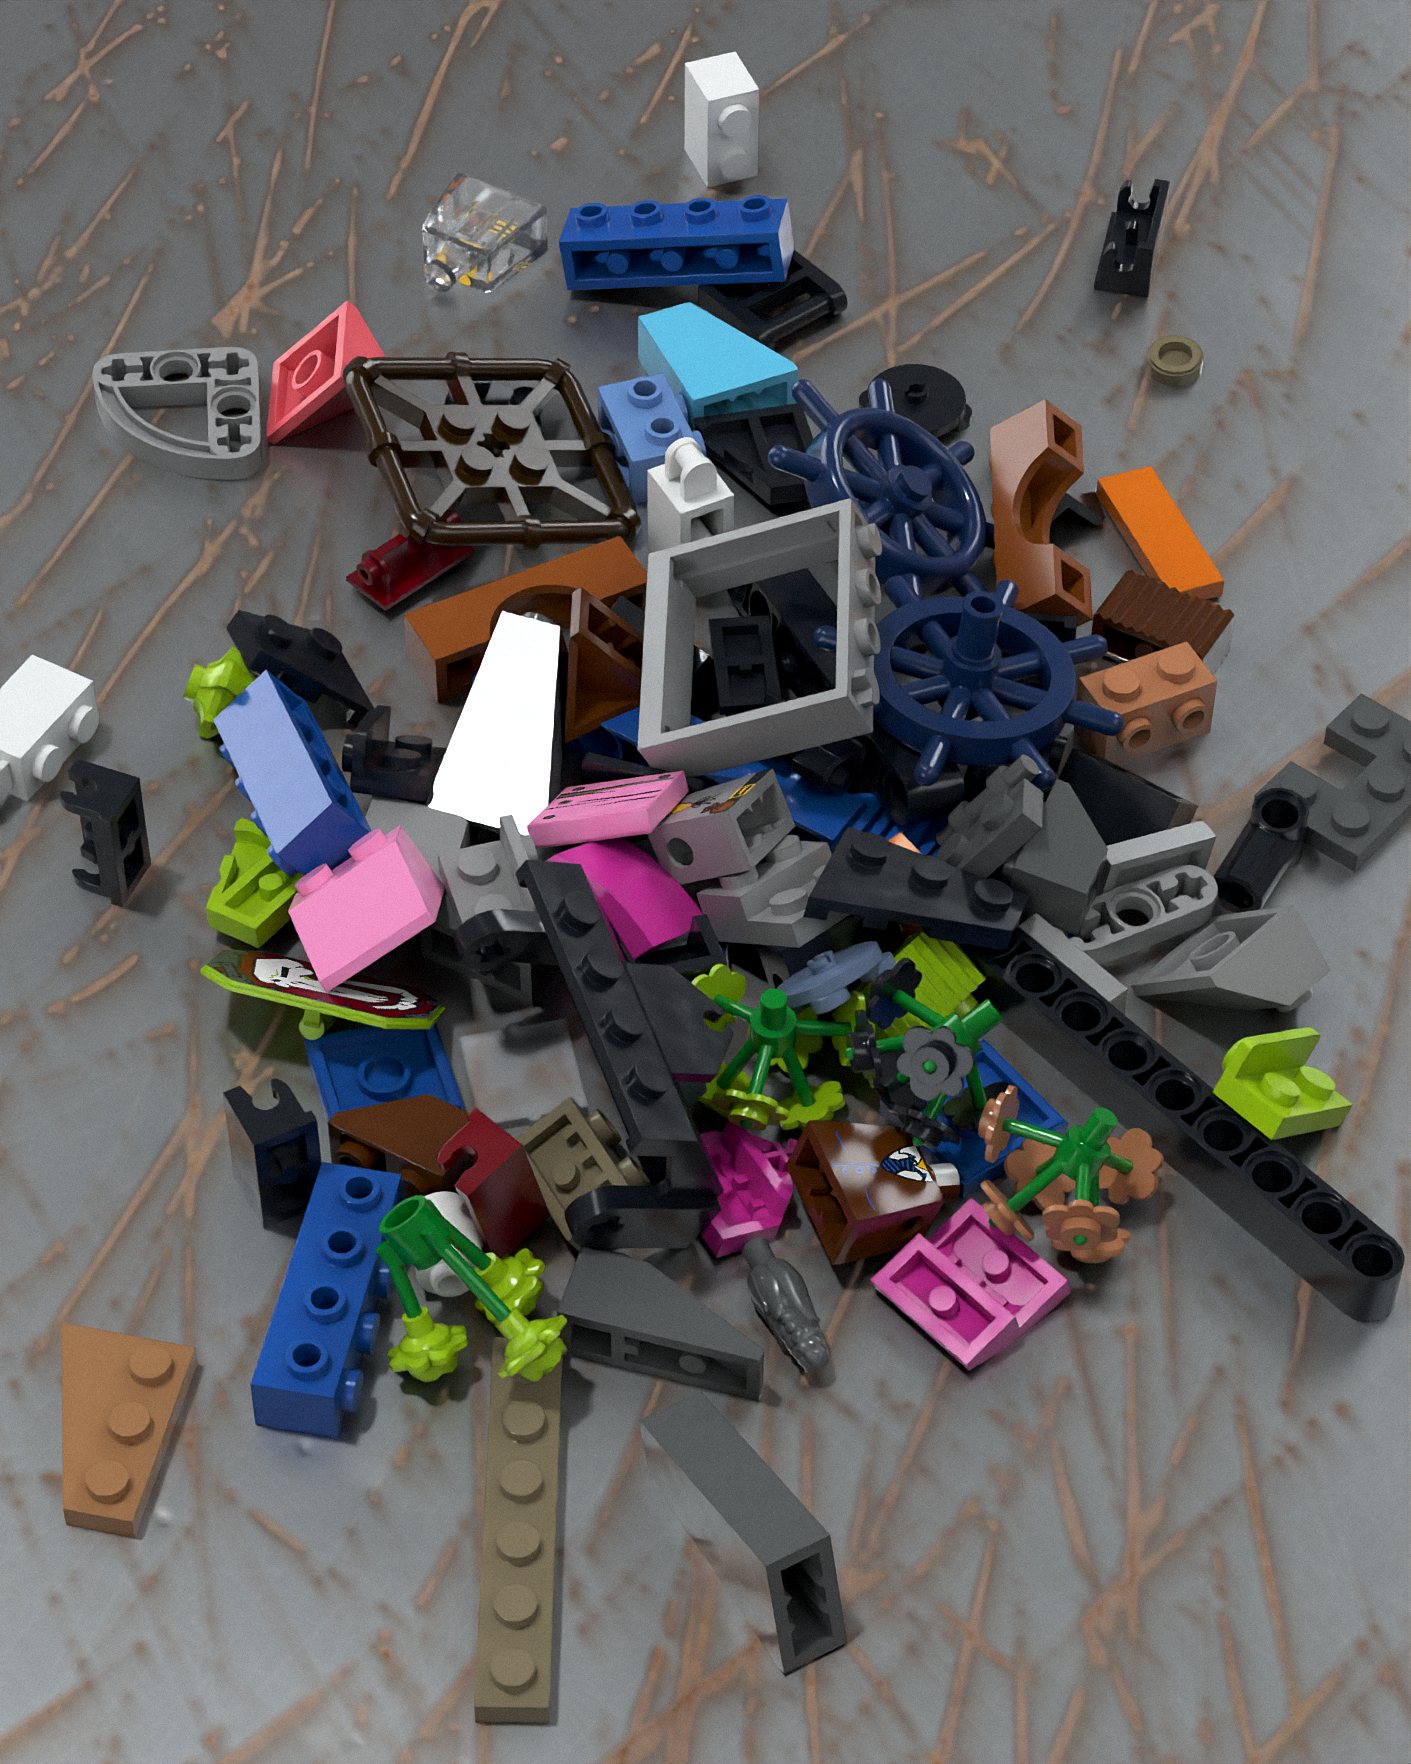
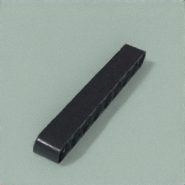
[960,927,1405,1322]

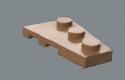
[61,1322,198,1538]

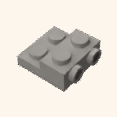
[697,835,851,948]

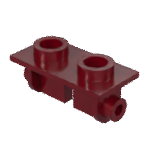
[346,510,474,611]

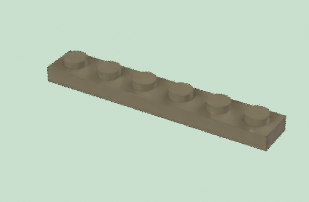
[474,1337,563,1723]

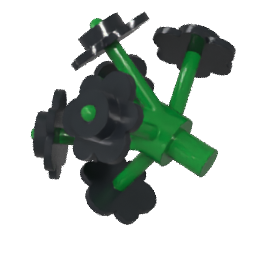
[845,958,1011,1149]

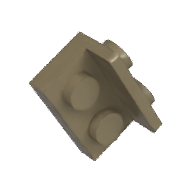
[516,1096,653,1251]

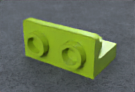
[1213,1027,1353,1140]

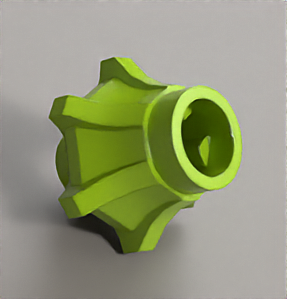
[183,646,259,739]

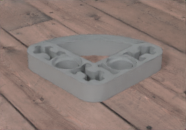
[92,347,263,480]

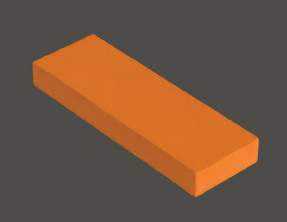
[1096,466,1224,600]

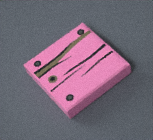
[527,771,689,849]

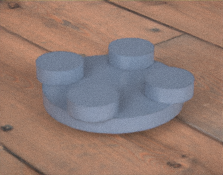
[776,941,897,1015]

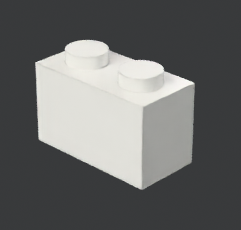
[684,51,759,188]

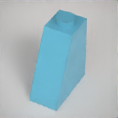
[638,302,798,432]

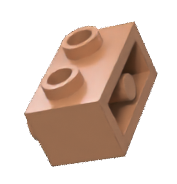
[1074,641,1218,765]

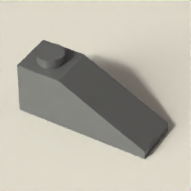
[557,1247,764,1401]

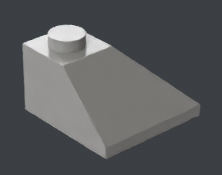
[1131,905,1331,1012]

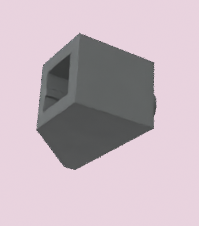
[1001,779,1108,935]

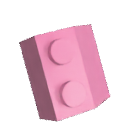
[288,825,445,992]

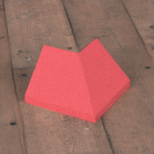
[266,301,385,445]

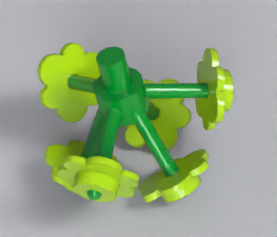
[691,963,875,1130]

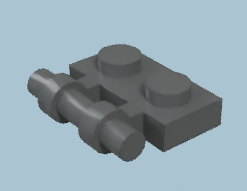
[935,754,1044,878]

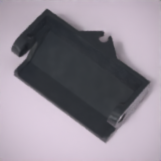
[454,860,734,1249]

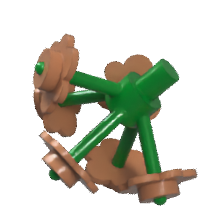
[978,1085,1164,1263]

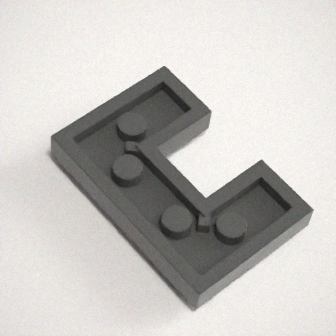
[1254,693,1411,873]

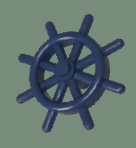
[768,379,995,600]
[813,575,1124,790]

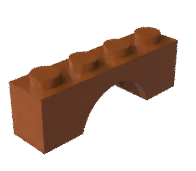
[989,399,1093,627]
[404,536,647,703]

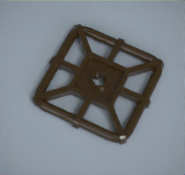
[343,352,642,551]

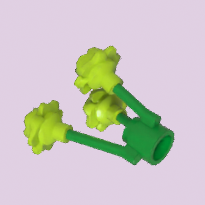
[375,1195,567,1382]

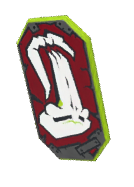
[200,950,445,1040]

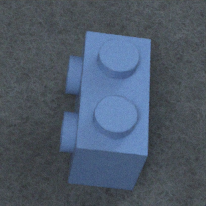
[598,373,706,504]

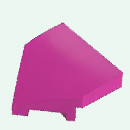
[700,1120,798,1258]

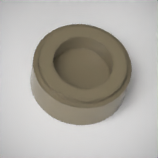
[1146,336,1204,386]

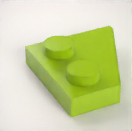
[206,817,304,948]

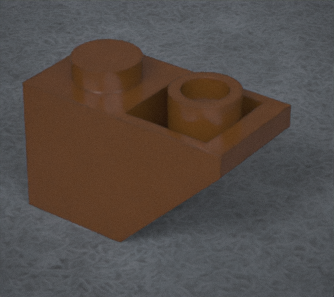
[327,1094,475,1200]

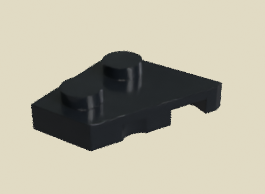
[693,403,813,505]
[226,610,375,728]

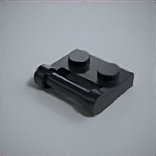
[698,249,848,350]

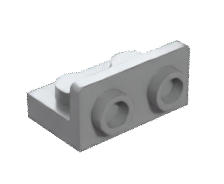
[438,814,538,927]

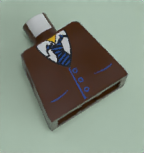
[786,1120,960,1265]

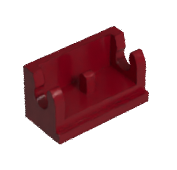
[437,1107,550,1259]

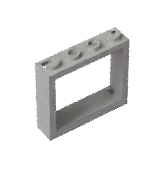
[637,498,882,777]

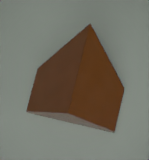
[564,587,644,744]

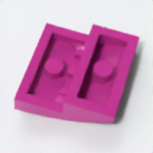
[547,837,703,960]
[870,1198,1072,1370]

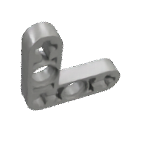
[991,845,1218,966]

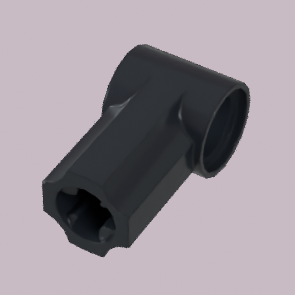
[1213,788,1309,913]

